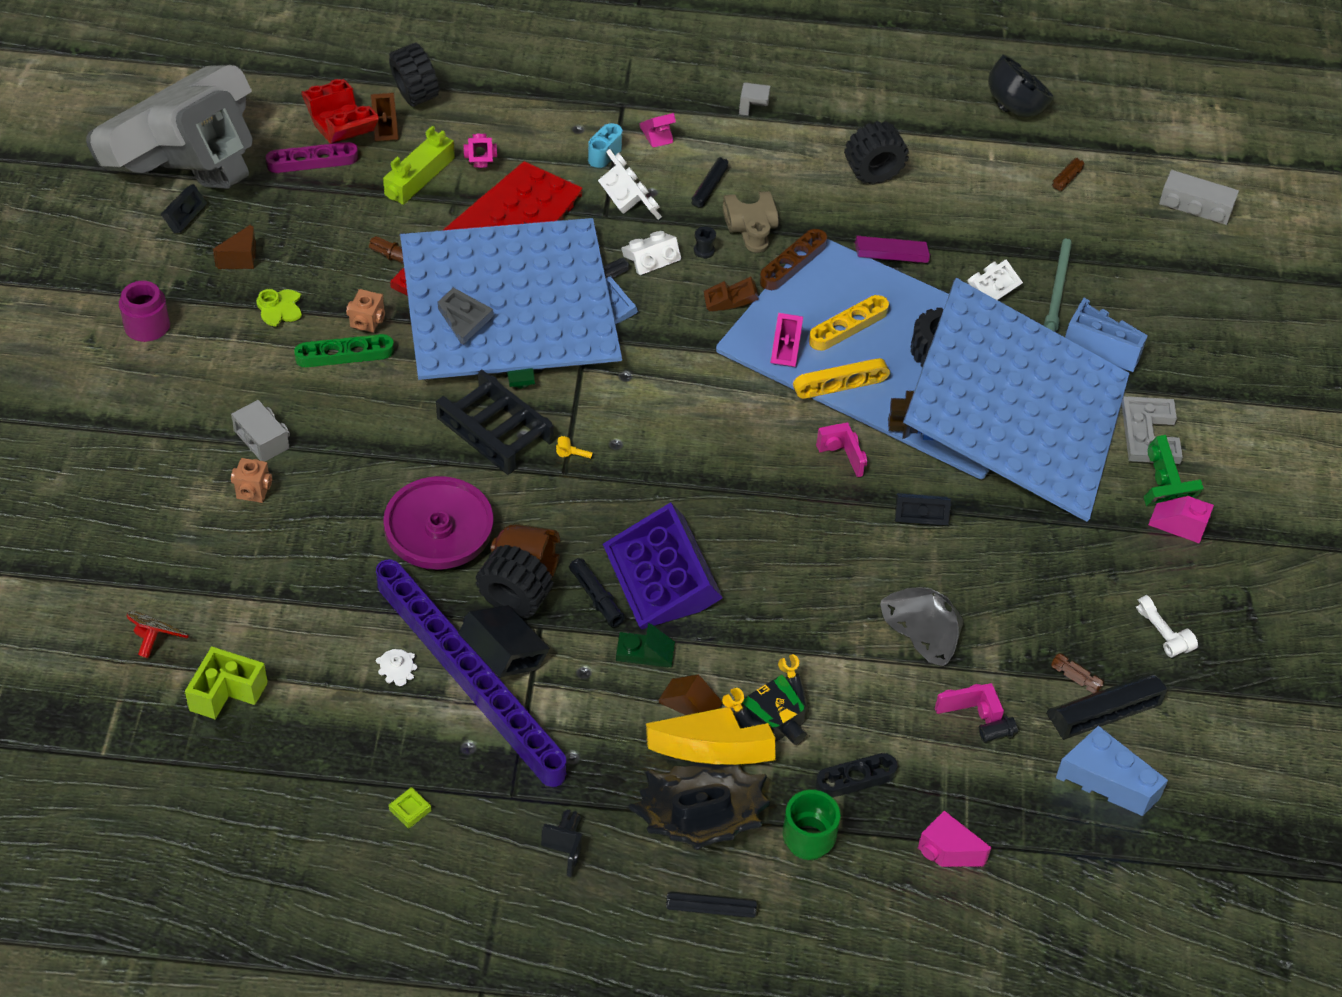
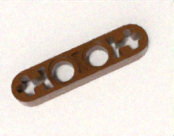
[760,229,827,291]

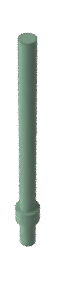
[1044,239,1072,332]

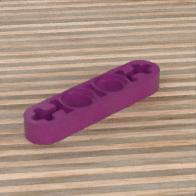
[266,142,358,173]

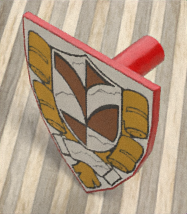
[126,611,188,658]

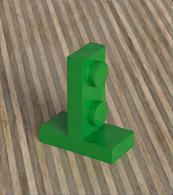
[1143,435,1204,507]

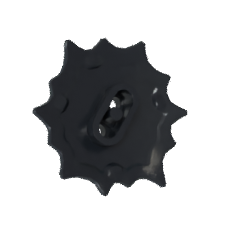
[628,762,770,850]

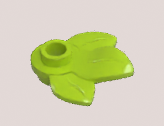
[257,289,302,326]

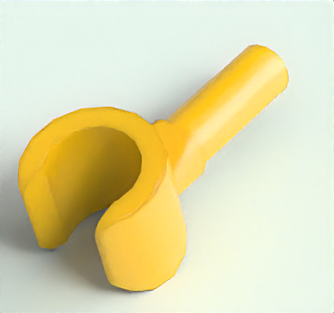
[556,436,593,459]

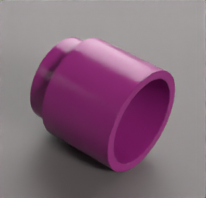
[119,281,170,342]

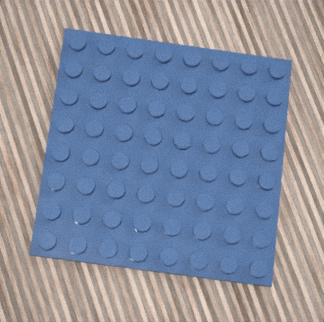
[400,218,622,380]
[903,278,1129,522]

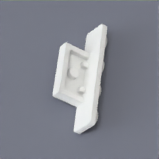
[598,149,662,220]

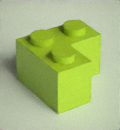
[185,646,268,719]

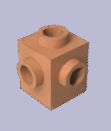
[346,289,385,333]
[231,458,272,503]

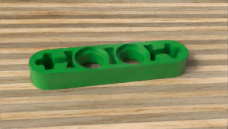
[294,334,394,367]

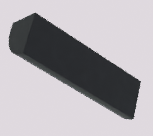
[1046,674,1167,740]

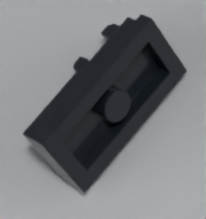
[161,184,207,233]
[894,493,951,525]

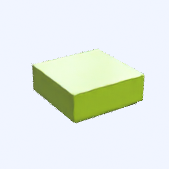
[389,787,431,829]

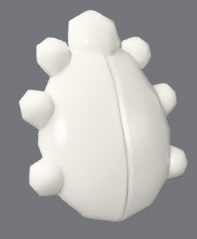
[375,649,417,687]

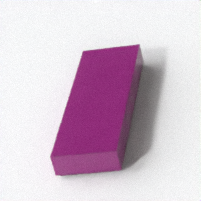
[855,236,930,263]

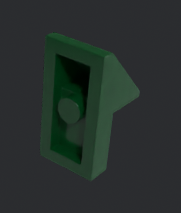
[616,623,675,668]

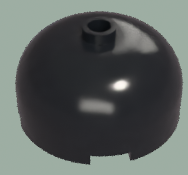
[988,55,1054,117]

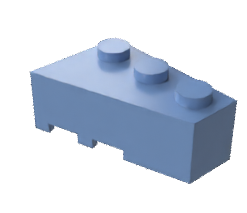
[1065,298,1148,372]
[1056,726,1168,816]

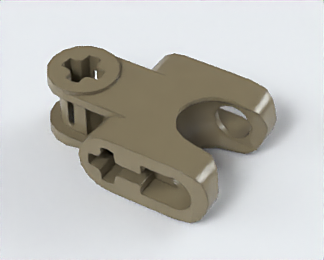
[723,191,778,253]

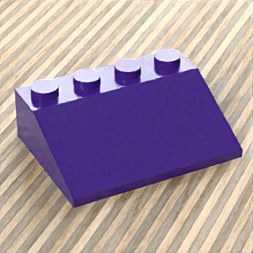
[603,502,723,629]

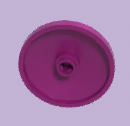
[383,476,493,569]

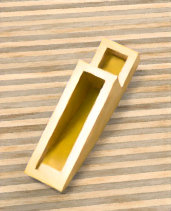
[646,707,775,765]

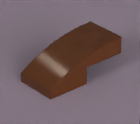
[703,277,759,311]

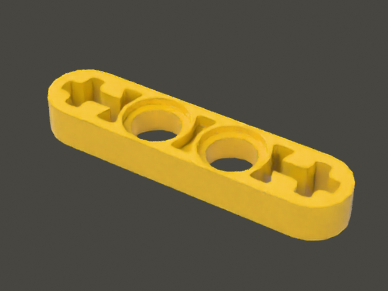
[809,295,889,351]
[793,358,890,399]

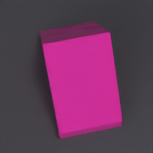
[770,313,803,367]

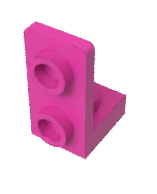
[816,422,867,478]
[935,683,1004,724]

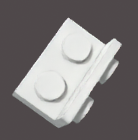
[967,260,1023,300]

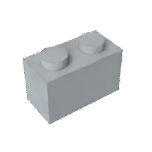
[231,400,290,462]

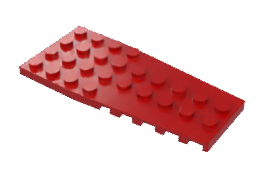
[390,162,582,296]

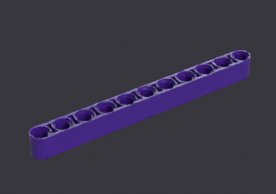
[376,560,566,787]

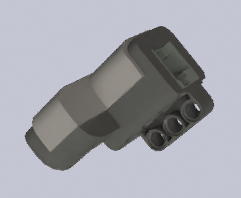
[86,65,252,188]

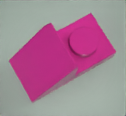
[639,113,676,147]

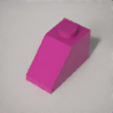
[1148,496,1214,543]
[918,811,991,867]

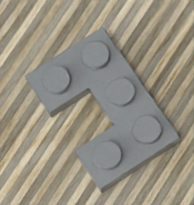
[1121,396,1183,464]

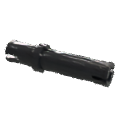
[569,558,625,627]

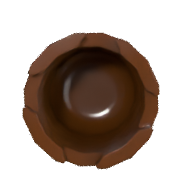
[491,524,561,579]

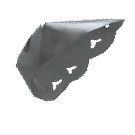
[880,587,963,666]

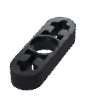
[816,753,898,798]

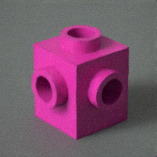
[464,134,497,168]

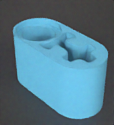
[588,123,622,168]

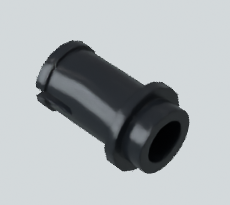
[978,715,1018,743]

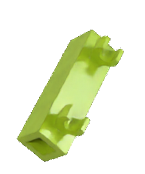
[383,126,455,205]

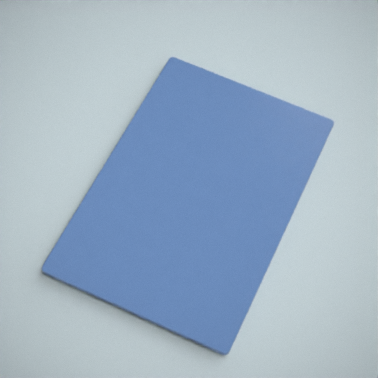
[716,239,990,479]

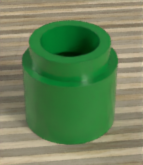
[782,790,840,860]

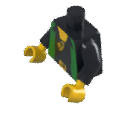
[722,654,807,745]

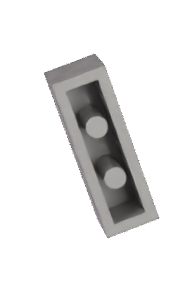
[1159,170,1239,225]

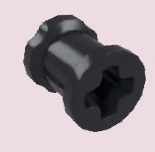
[693,226,716,259]

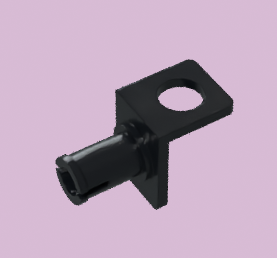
[541,809,583,877]

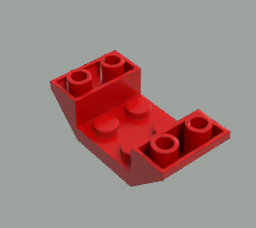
[301,79,379,144]

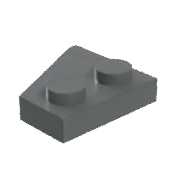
[438,287,494,345]

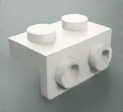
[621,231,681,275]

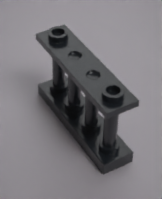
[436,369,554,475]

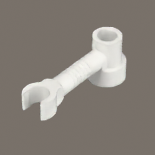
[1136,595,1198,658]

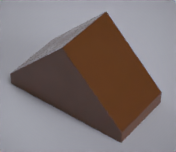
[371,93,398,141]
[213,225,256,269]
[658,674,723,715]

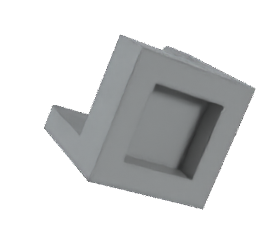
[739,82,770,116]

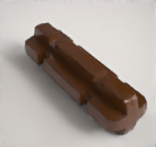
[1052,158,1084,191]
[1051,653,1104,693]

